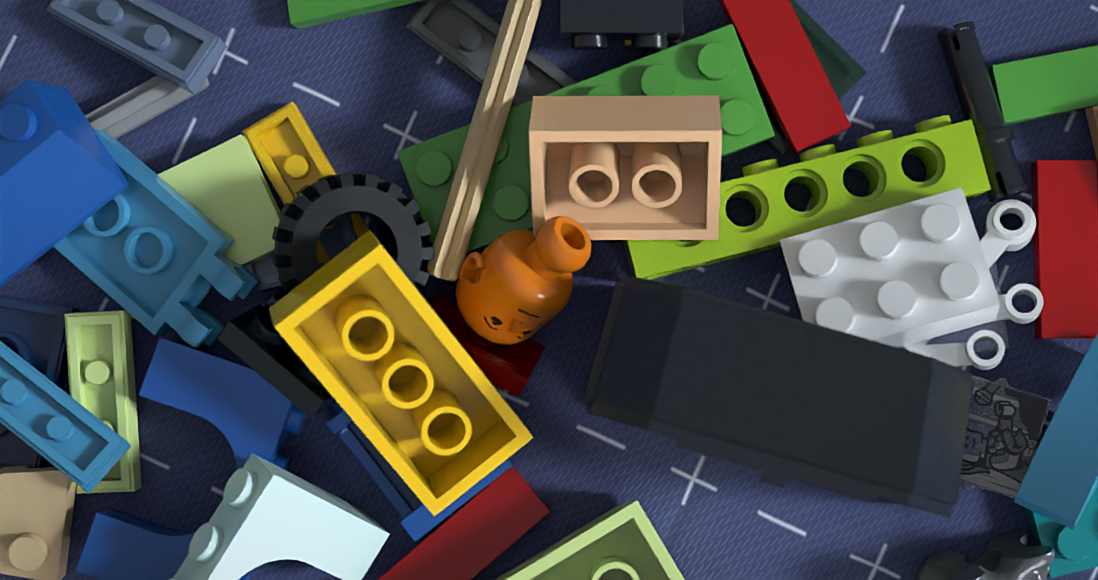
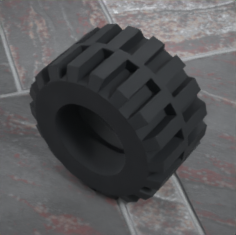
[271,173,433,293]

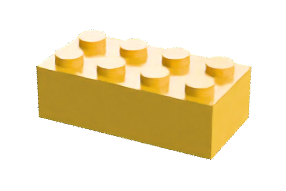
[269,230,534,516]

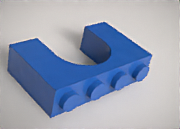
[75,337,307,580]

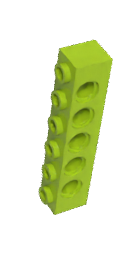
[623,115,991,280]

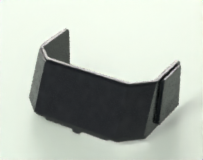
[581,276,974,518]

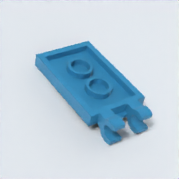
[53,129,261,348]

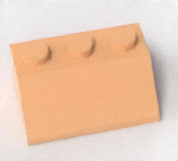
[529,95,722,240]

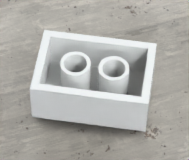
[780,187,1001,348]

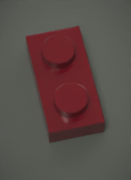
[431,295,545,397]

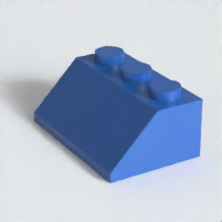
[0,79,130,289]

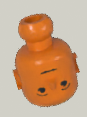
[455,216,592,345]

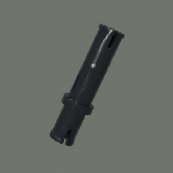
[936,21,1028,202]

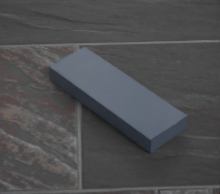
[46,0,227,95]

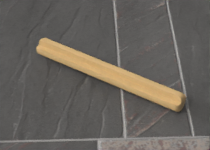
[427,0,543,281]

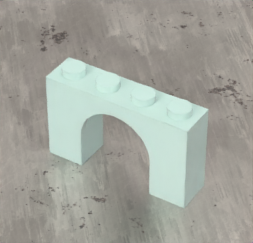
[168,453,390,580]

